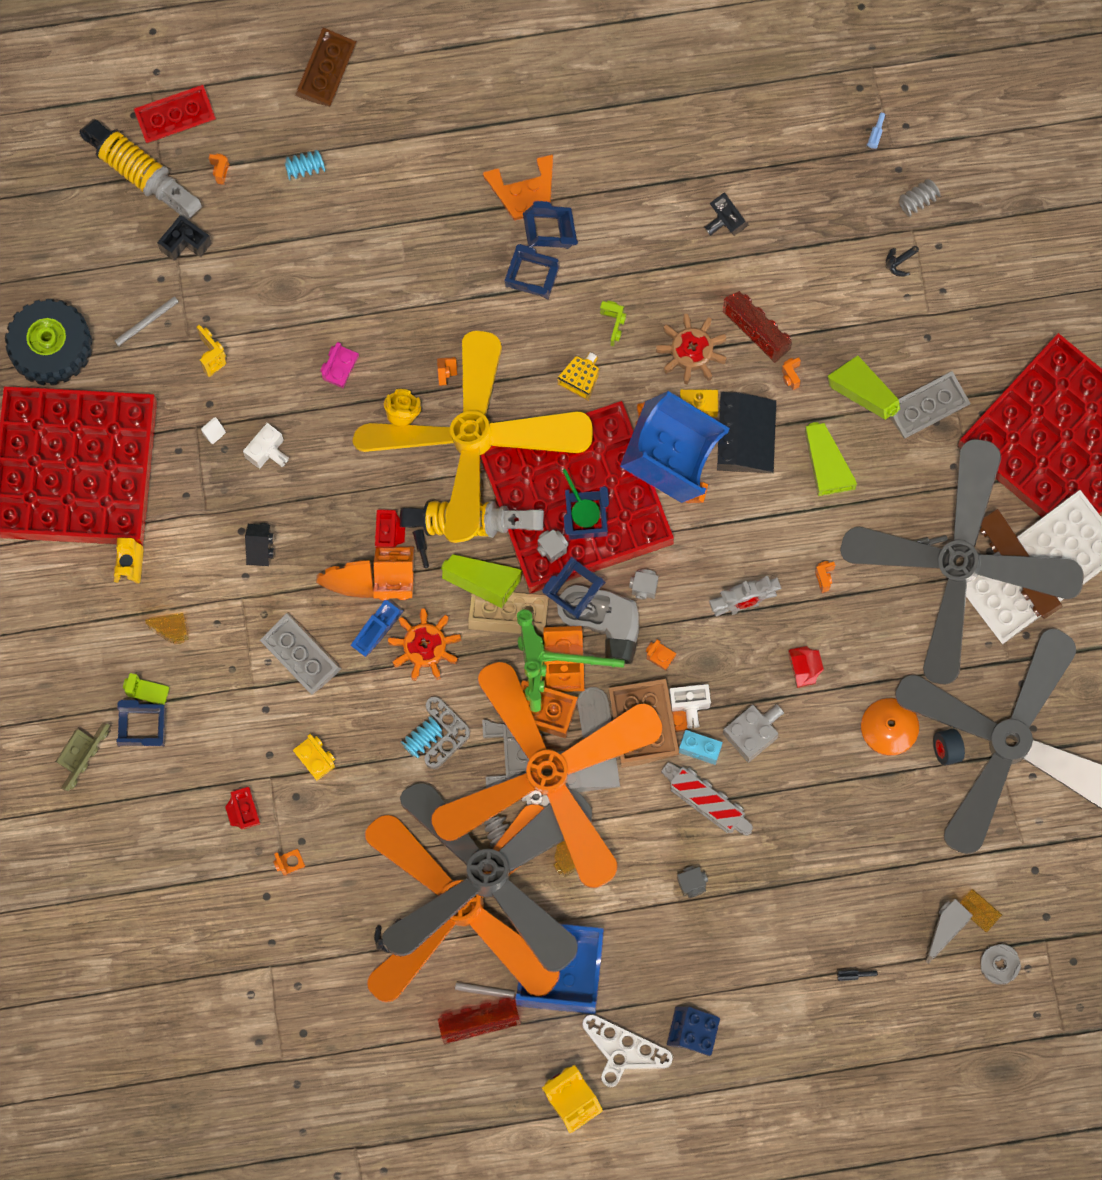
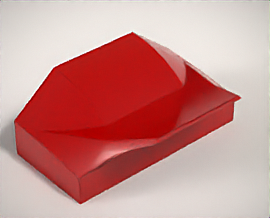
[375,510,406,548]
[788,646,824,688]
[225,786,260,830]

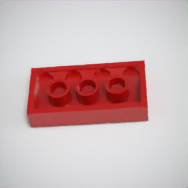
[134,85,216,144]

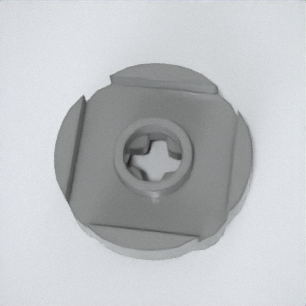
[980,944,1021,985]

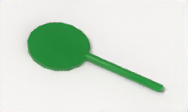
[563,469,600,528]

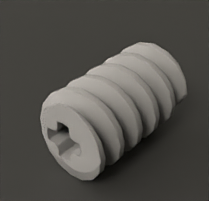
[899,179,941,217]
[483,816,509,847]

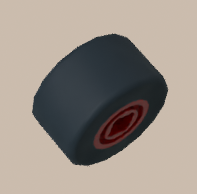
[933,728,965,766]

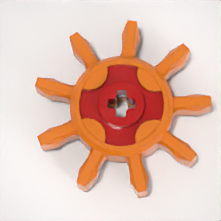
[388,609,461,681]

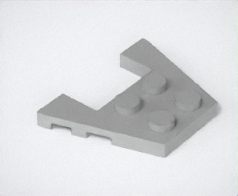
[482,720,544,789]

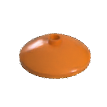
[861,698,919,756]

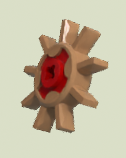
[656,314,727,385]

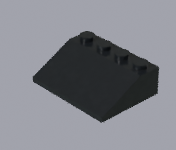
[717,392,777,474]

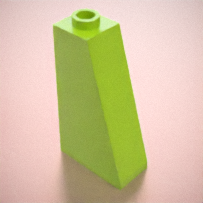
[828,355,900,420]
[805,422,857,496]
[441,554,522,608]

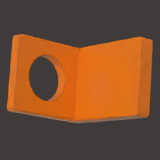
[273,849,305,876]

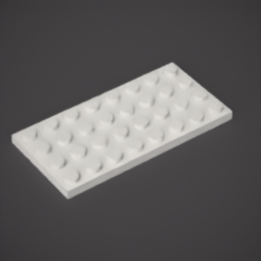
[966,490,1102,644]

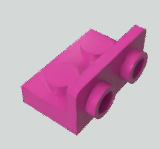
[320,342,359,388]

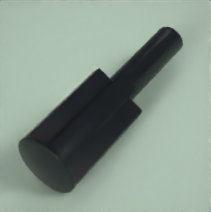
[412,529,429,568]
[837,969,878,981]

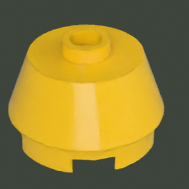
[384,389,421,426]

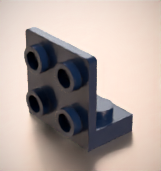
[666,1007,720,1056]

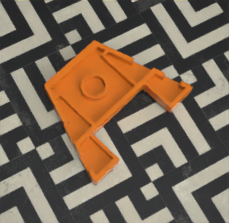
[483,155,553,221]

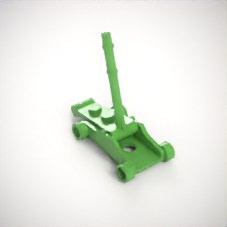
[517,610,625,712]

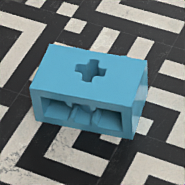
[679,730,723,765]

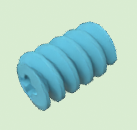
[285,149,325,181]
[400,716,443,758]

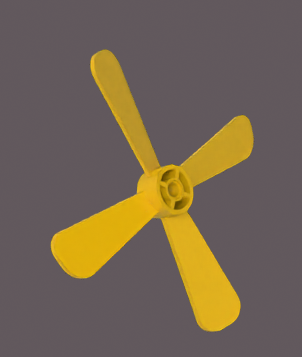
[352,331,593,543]

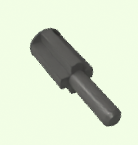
[914,535,948,546]

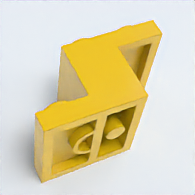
[542,1065,603,1134]

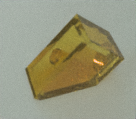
[145,613,189,644]
[553,840,576,877]

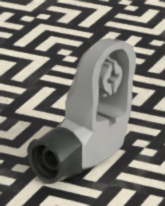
[557,585,639,664]

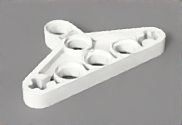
[583,1015,673,1087]

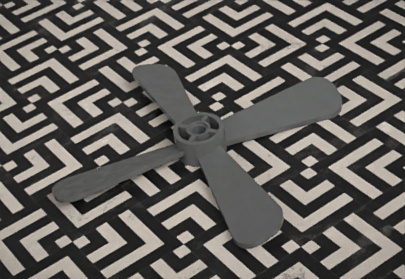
[840,440,1084,685]
[895,629,1102,854]
[382,784,592,972]

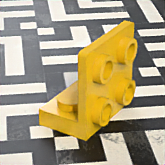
[196,325,226,377]

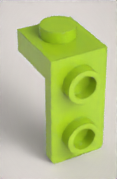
[600,301,627,346]
[123,673,169,705]

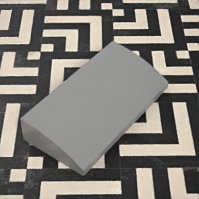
[890,371,971,439]
[260,613,342,695]

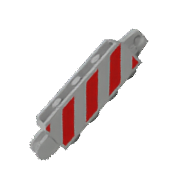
[661,762,753,836]

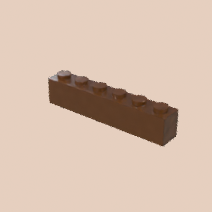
[980,509,1063,619]

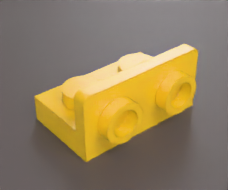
[293,734,335,781]

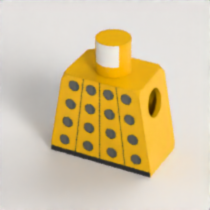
[557,352,599,401]

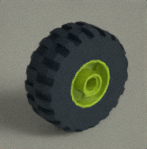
[5,298,92,385]

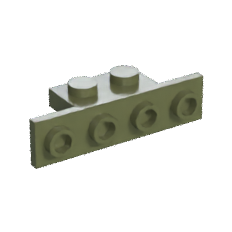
[55,723,110,791]

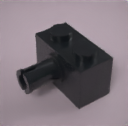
[704,192,749,236]
[245,522,275,566]

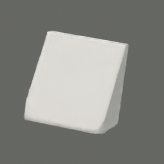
[201,417,226,444]

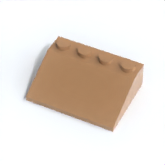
[608,679,679,768]

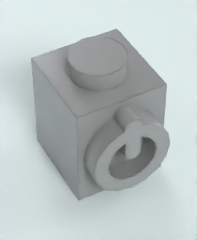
[537,529,568,563]
[629,569,658,599]

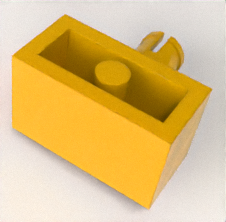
[680,390,718,418]

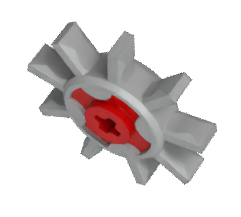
[709,576,782,617]

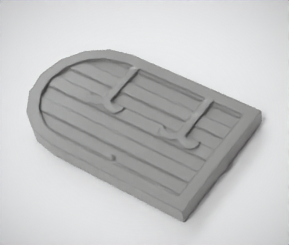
[577,687,612,739]

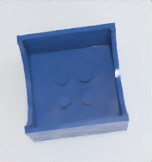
[620,391,730,503]
[516,924,603,1014]

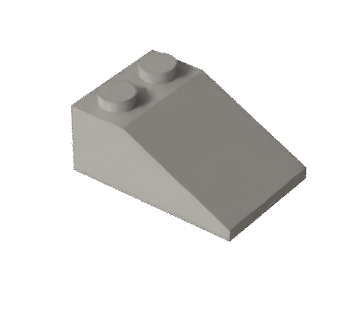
[557,751,620,793]
[926,899,973,964]

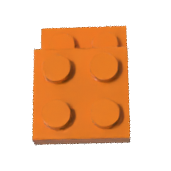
[373,547,414,600]
[543,626,585,692]

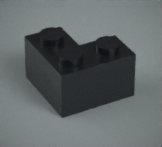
[157,215,212,261]

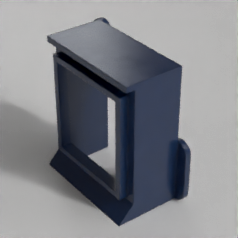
[523,201,578,249]
[504,244,560,300]
[564,486,609,539]
[542,557,606,619]
[116,700,166,747]

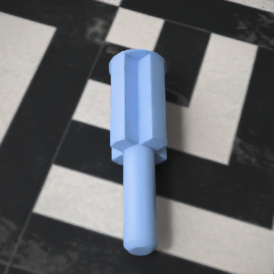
[867,112,885,149]

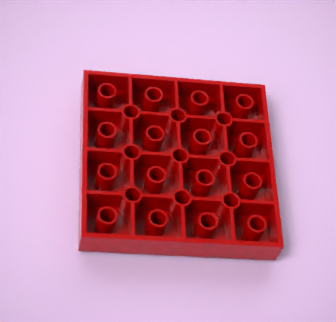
[958,333,1102,518]
[0,386,157,546]
[480,401,674,594]

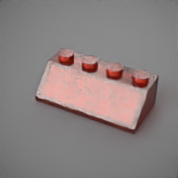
[723,291,792,363]
[437,998,521,1045]

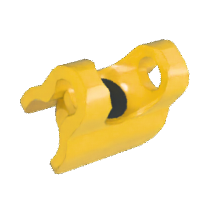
[114,538,144,584]

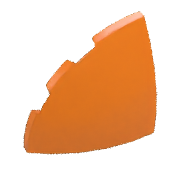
[316,560,374,598]

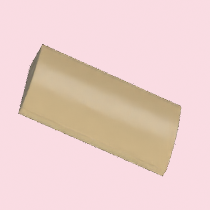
[468,592,549,636]

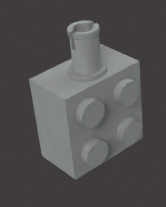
[723,704,784,763]

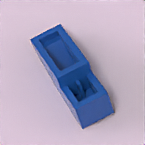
[350,599,404,657]

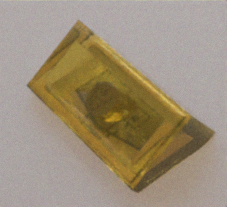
[960,889,1002,932]

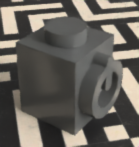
[677,866,708,898]

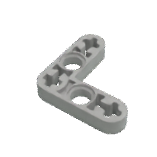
[424,697,470,769]

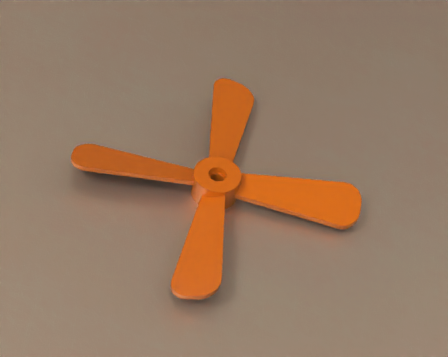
[432,662,662,888]
[365,804,560,1002]

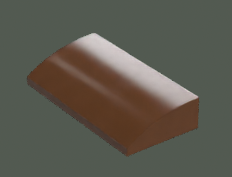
[295,27,356,107]

